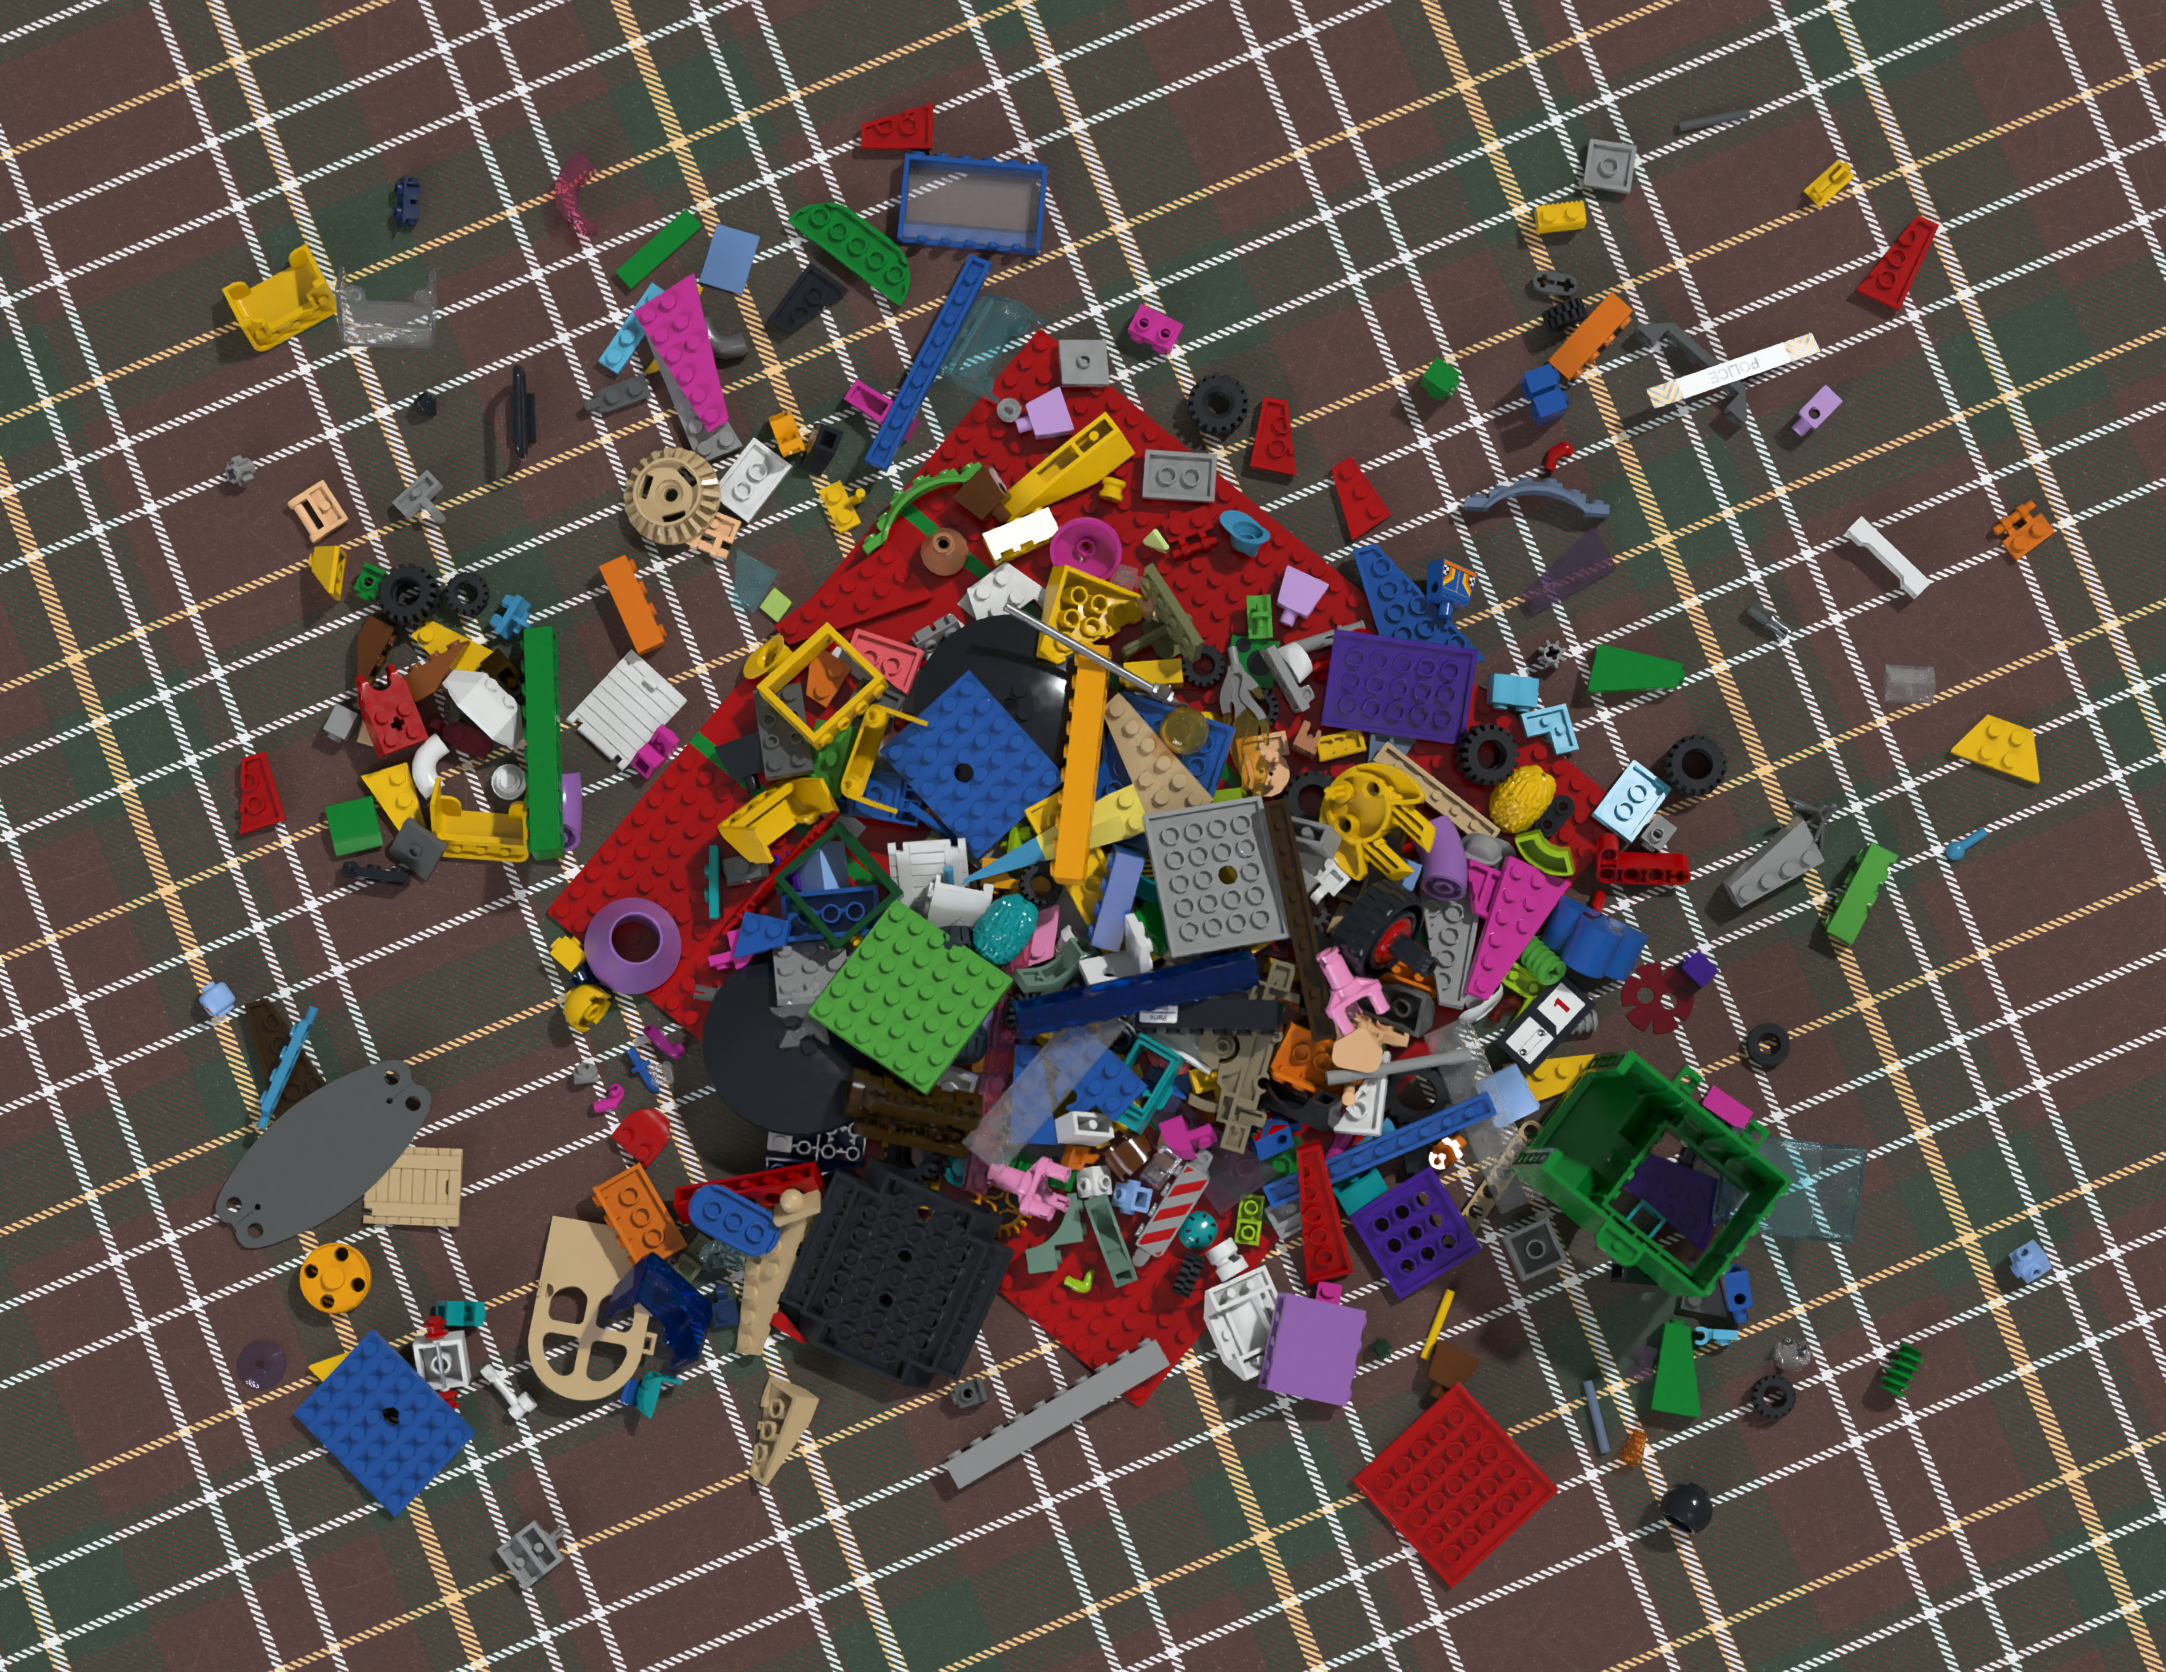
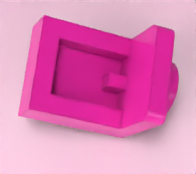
[1315,1281,1342,1305]

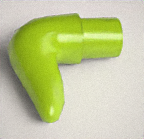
[1063,1269,1094,1293]

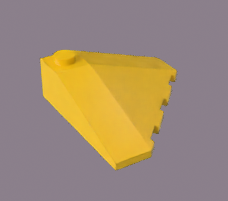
[1036,565,1147,664]

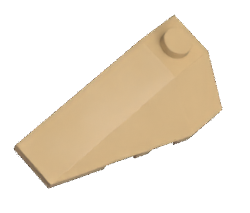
[750,1376,819,1486]

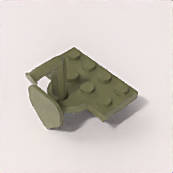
[1119,563,1204,667]

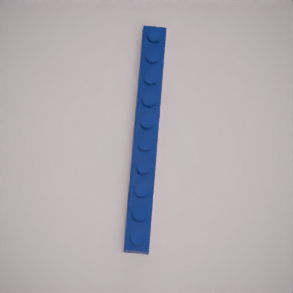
[864,254,993,472]
[1263,1091,1497,1209]

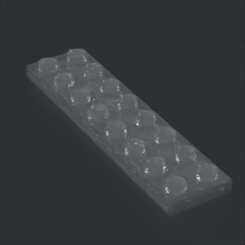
[962,994,1128,1175]
[1423,1016,1543,1214]

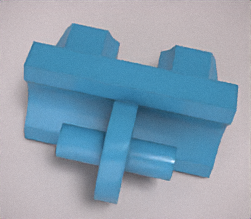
[489,594,532,641]

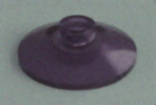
[238,1340,287,1389]

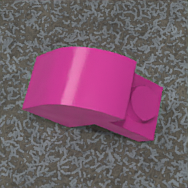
[630,724,680,780]
[708,929,755,971]
[1159,1115,1218,1160]

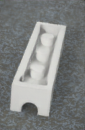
[1845,516,1931,599]

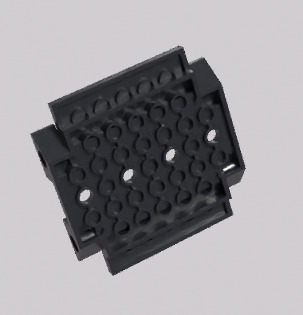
[780,1155,1016,1389]

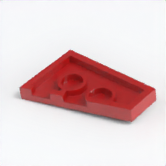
[861,102,933,151]
[1250,396,1297,477]
[1331,456,1392,542]

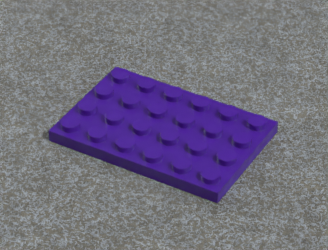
[1320,629,1478,745]

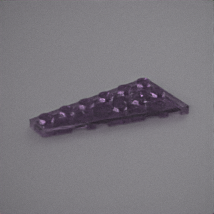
[1137,1082,1280,1215]

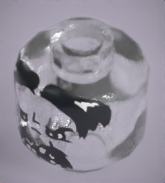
[1773,1337,1811,1372]

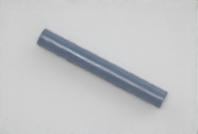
[1583,1380,1610,1453]

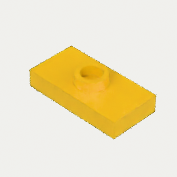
[1316,729,1367,763]

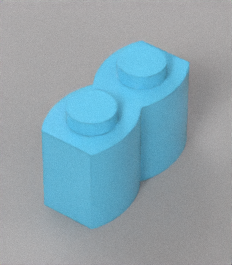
[1486,674,1539,713]

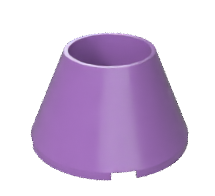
[584,898,681,994]

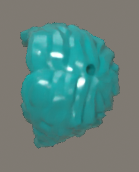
[972,894,1038,965]

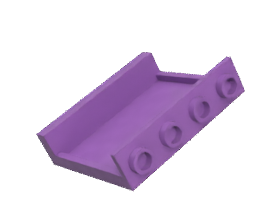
[1258,1292,1367,1407]

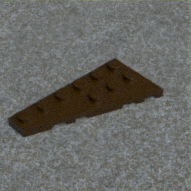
[244,998,327,1120]

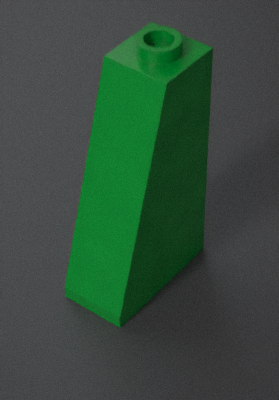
[1586,644,1686,694]
[1649,1318,1700,1418]

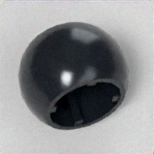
[1660,1482,1713,1535]

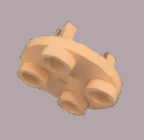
[1242,749,1290,797]

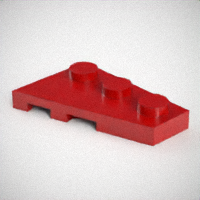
[240,751,287,835]

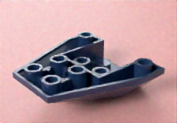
[765,1121,866,1176]

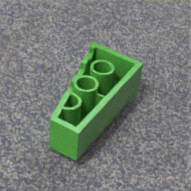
[1822,843,1898,946]

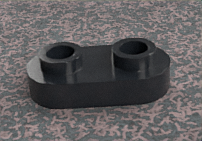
[1534,795,1575,838]

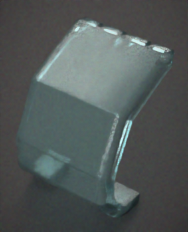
[1712,1126,1868,1244]

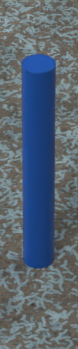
[904,801,958,846]

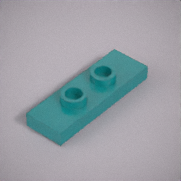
[705,846,721,920]

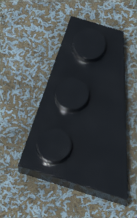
[768,263,849,335]

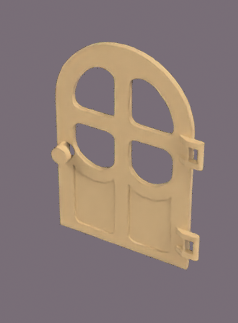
[528,1216,672,1401]

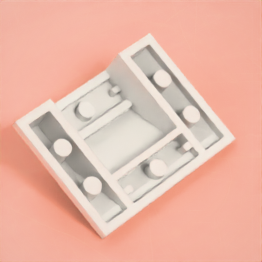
[1204,1265,1278,1381]

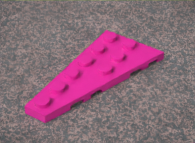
[633,273,730,433]
[1463,856,1571,1001]

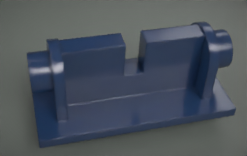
[394,175,420,227]

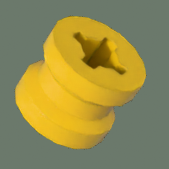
[1099,477,1126,502]

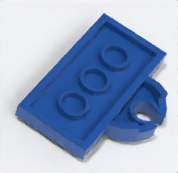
[1044,1020,1149,1123]

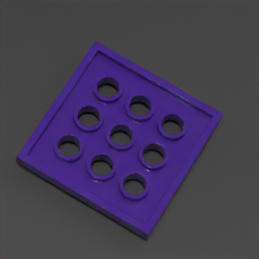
[1348,1166,1483,1299]

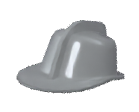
[1462,832,1516,872]

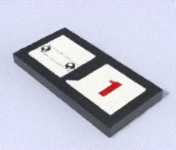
[1495,976,1596,1076]

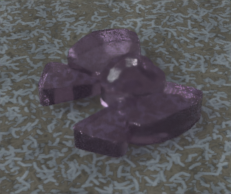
[1626,1346,1659,1381]

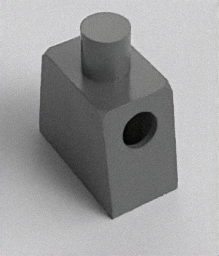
[720,856,770,888]

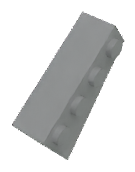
[1723,815,1825,908]

